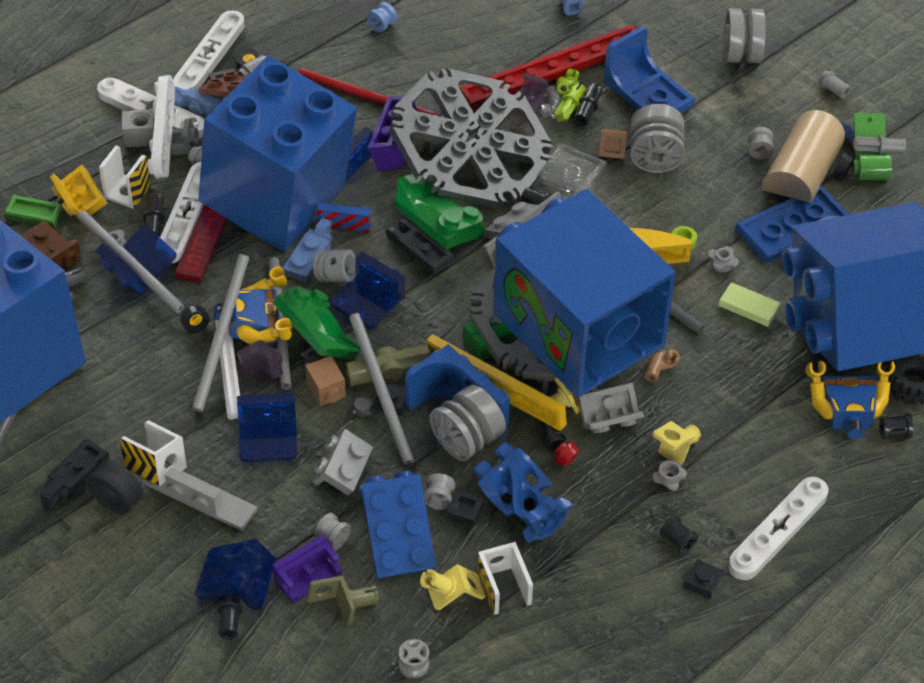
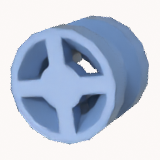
[367,2,398,33]

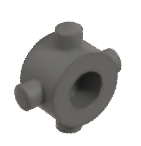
[301,348,322,367]
[351,397,374,417]

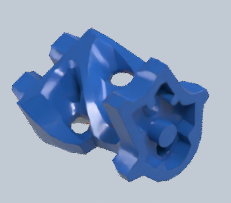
[474,442,573,543]

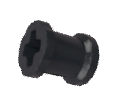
[879,413,913,440]
[659,515,699,555]

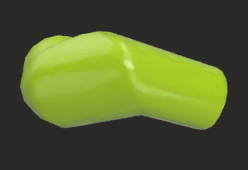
[556,69,579,94]

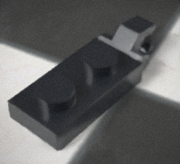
[39,439,109,509]

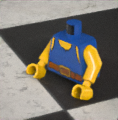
[213,266,293,347]
[805,361,895,439]

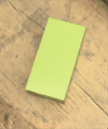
[719,282,780,327]

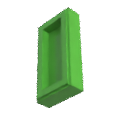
[4,195,64,229]

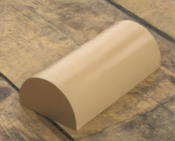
[762,110,845,203]

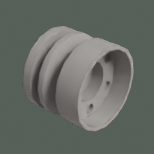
[631,104,685,173]
[430,385,506,461]

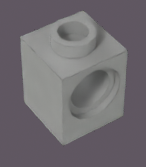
[122,109,154,147]

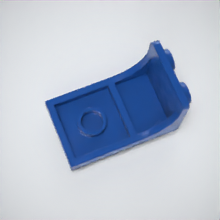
[604,26,695,113]
[405,344,510,439]
[358,471,436,579]

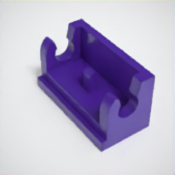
[273,535,342,604]

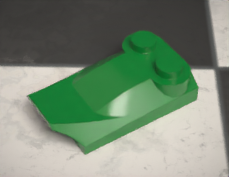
[393,174,486,250]
[273,286,362,360]

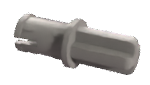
[853,135,906,155]

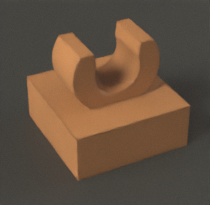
[599,129,627,159]

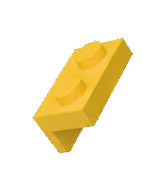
[50,165,107,217]

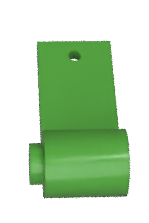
[852,113,892,181]

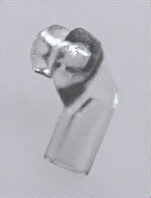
[541,86,561,118]

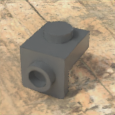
[170,119,199,155]

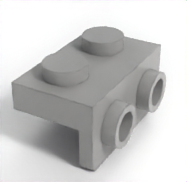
[577,382,644,433]
[312,429,373,495]

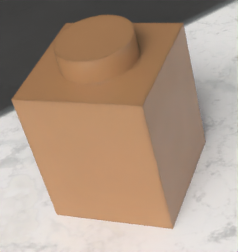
[305,356,346,406]

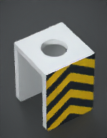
[99,146,151,209]
[120,420,187,486]
[477,542,533,615]

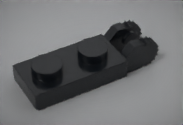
[385,218,454,275]

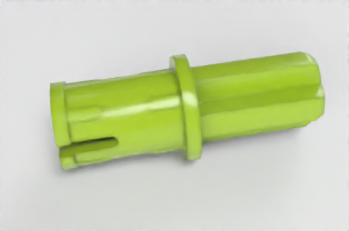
[554,82,586,123]

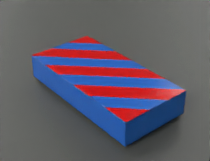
[317,203,371,234]

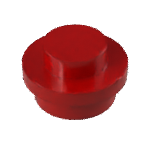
[554,441,580,468]

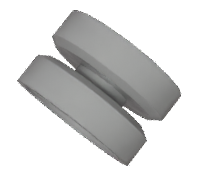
[723,8,766,63]

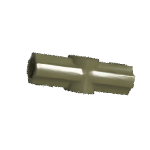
[345,344,430,386]

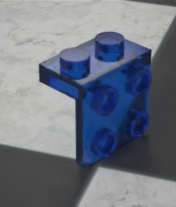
[96,225,177,294]
[331,252,405,329]
[237,393,298,462]
[195,539,277,610]

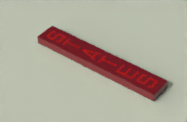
[175,205,228,283]

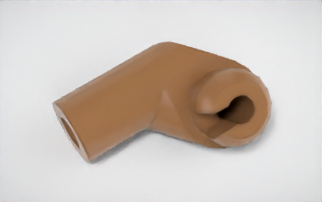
[644,349,680,382]

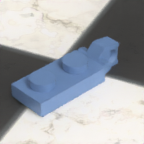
[174,86,223,117]
[283,218,332,283]

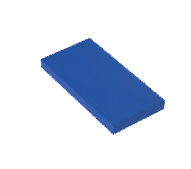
[735,185,849,264]

